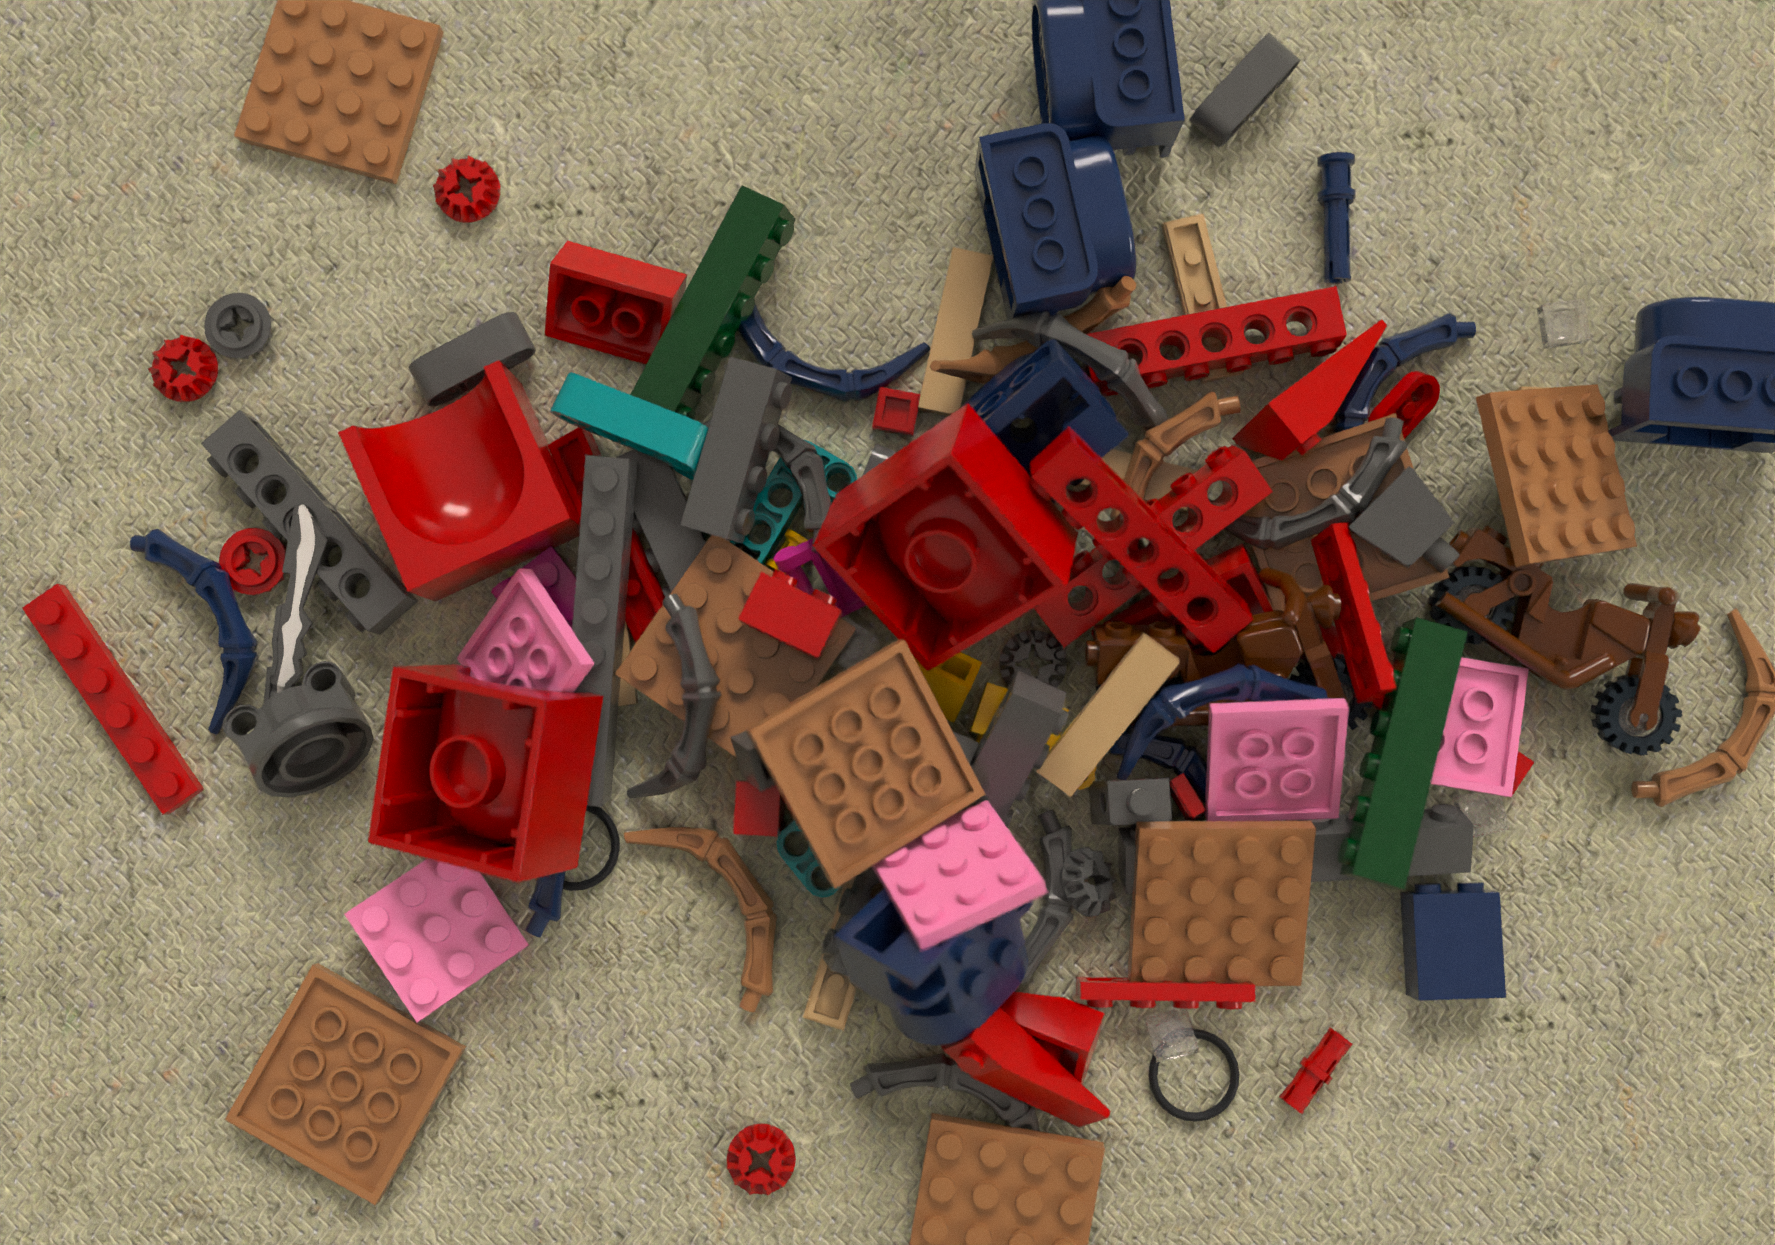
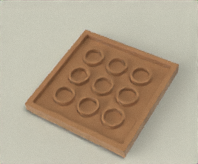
[234,0,444,185]
[1476,384,1637,567]
[1243,413,1450,611]
[615,535,857,757]
[746,639,985,888]
[1127,821,1316,986]
[225,963,466,1205]
[909,1113,1105,1245]

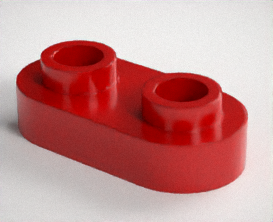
[1368,371,1440,439]

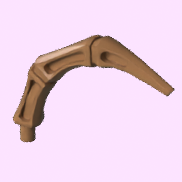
[930,276,1136,384]
[1110,392,1241,550]
[1632,608,1775,807]
[624,827,777,1013]

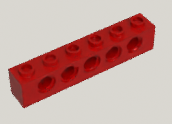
[1085,286,1347,397]
[1030,427,1253,653]
[1034,445,1273,648]

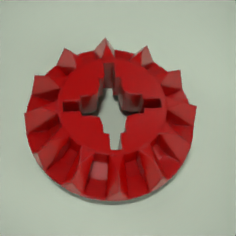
[432,156,501,223]
[148,335,218,402]
[219,528,286,596]
[727,1124,796,1196]

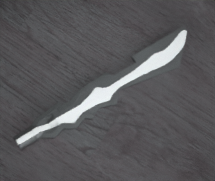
[264,503,328,703]

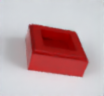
[872,387,921,437]
[1170,773,1206,821]

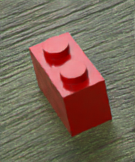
[738,570,842,661]
[733,780,785,837]

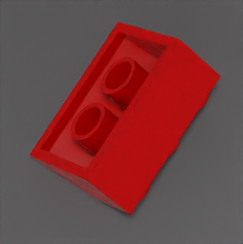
[544,240,687,364]

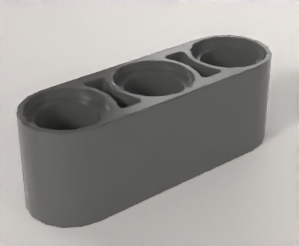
[1189,33,1300,148]
[408,312,536,407]

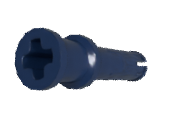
[1317,152,1356,284]

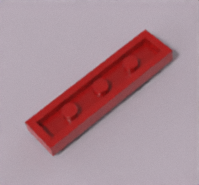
[1311,522,1396,703]
[1076,977,1255,1010]

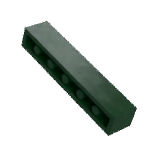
[630,185,796,420]
[1338,617,1467,890]

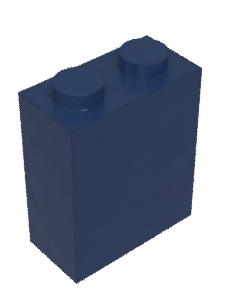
[1400,882,1506,1001]

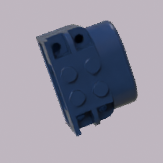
[1031,0,1185,158]
[974,123,1136,319]
[1608,297,1775,454]
[962,339,1129,504]
[834,860,1035,1045]

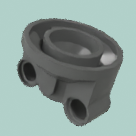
[223,661,374,798]

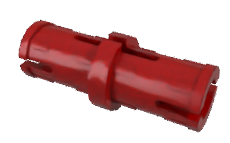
[1279,1027,1353,1114]

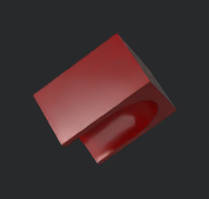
[338,360,581,602]
[813,403,1078,671]
[368,664,603,882]

